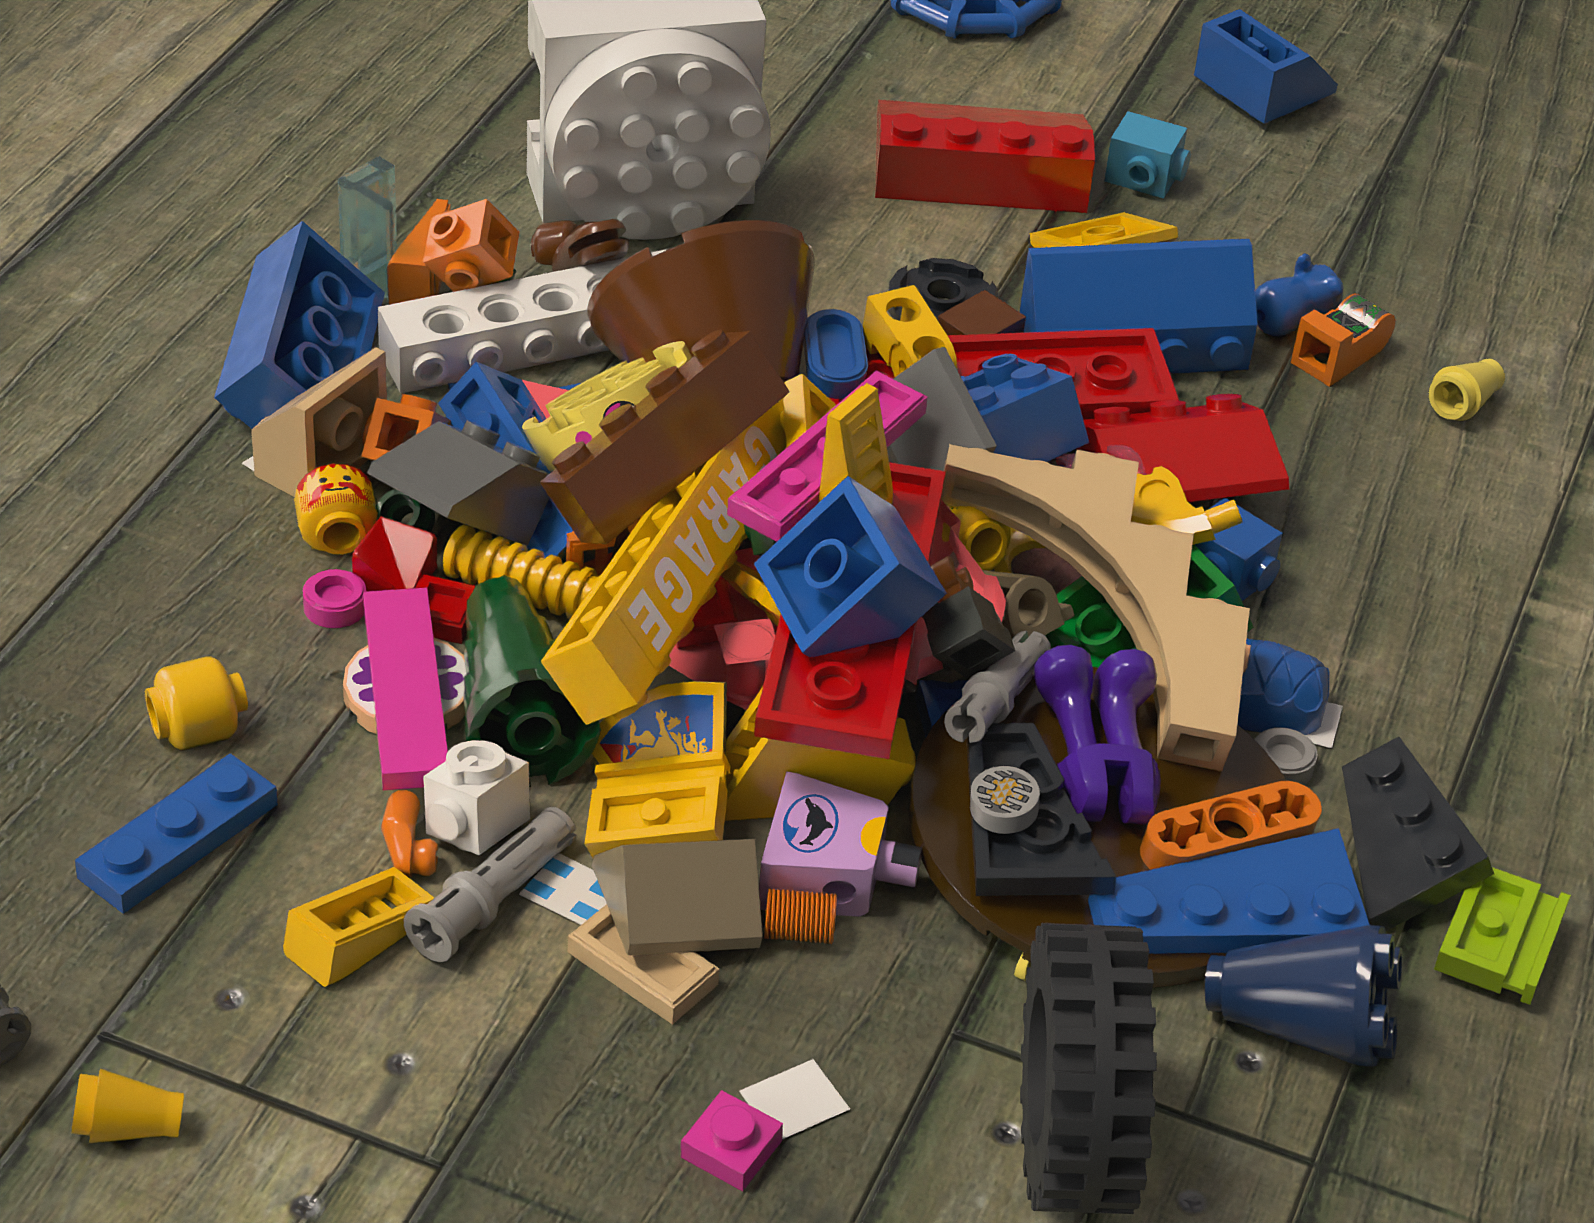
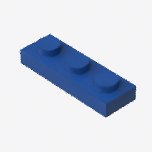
[75,753,278,914]

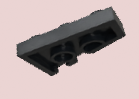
[966,723,1116,896]
[1342,737,1494,931]

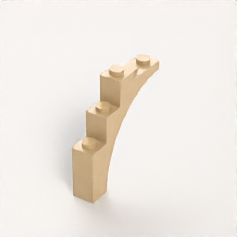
[941,444,1250,772]

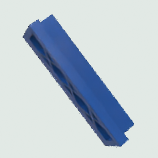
[438,362,614,564]

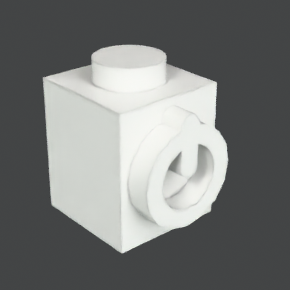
[424,740,530,855]

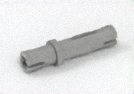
[944,631,1051,743]

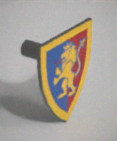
[592,681,727,764]

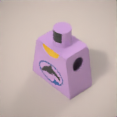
[759,772,922,917]

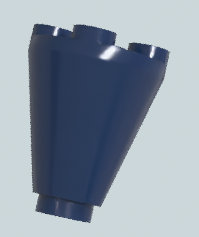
[1205,925,1403,1067]

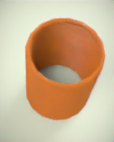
[764,888,837,944]

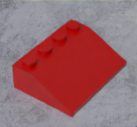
[875,99,1095,213]

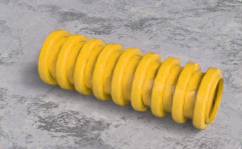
[443,524,601,620]

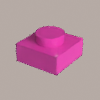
[681,1090,783,1192]

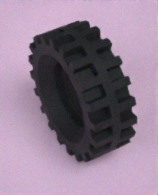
[1020,923,1157,1214]

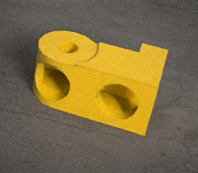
[863,285,957,377]

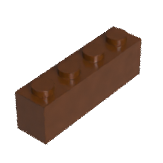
[540,329,790,544]

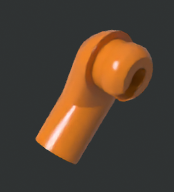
[381,790,438,879]

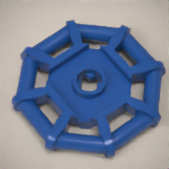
[891,0,1063,39]

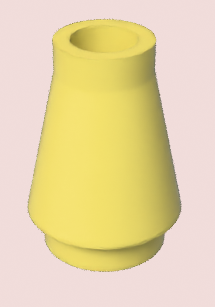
[1429,359,1505,421]

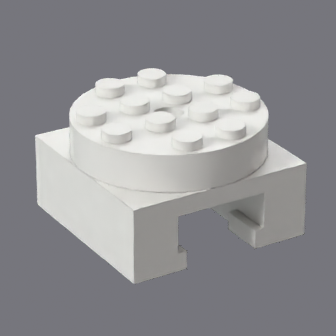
[527,0,771,240]

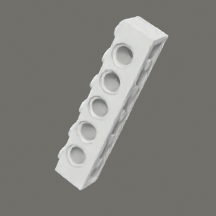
[378,249,668,394]

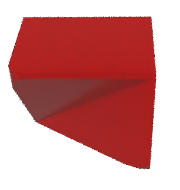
[352,516,437,592]

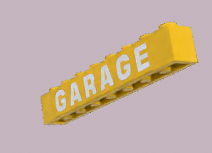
[541,398,786,725]

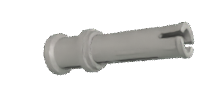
[404,807,577,962]

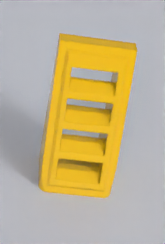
[818,383,893,504]
[283,867,434,987]

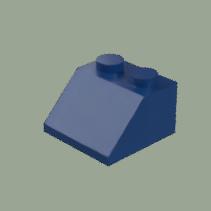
[754,476,947,658]

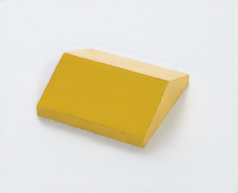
[1029,212,1178,248]

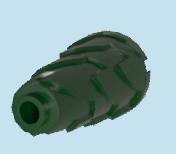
[463,575,601,787]

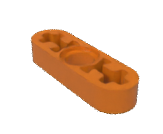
[1140,781,1322,870]

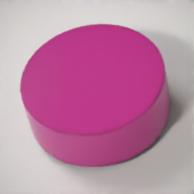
[303,569,366,628]

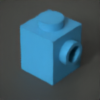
[1104,111,1191,198]

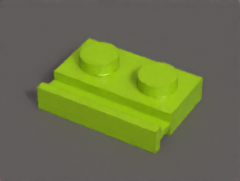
[1434,867,1571,1005]

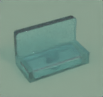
[337,156,397,298]

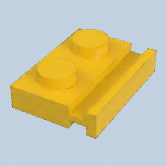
[584,750,731,858]

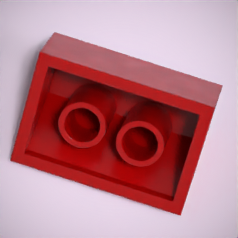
[1076,394,1289,502]

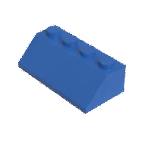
[214,221,385,429]
[1020,239,1258,374]

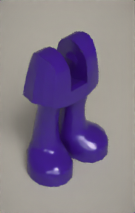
[1034,645,1161,825]

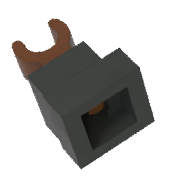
[923,556,1016,678]

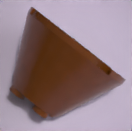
[587,220,815,382]

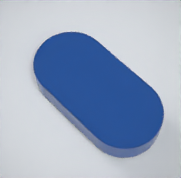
[803,309,868,399]

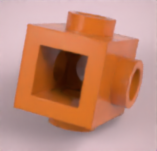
[423,199,520,292]
[361,394,452,461]

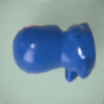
[1255,253,1344,337]

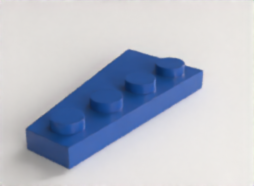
[1088,828,1369,954]

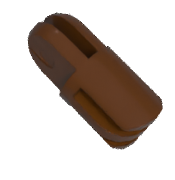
[552,219,629,272]

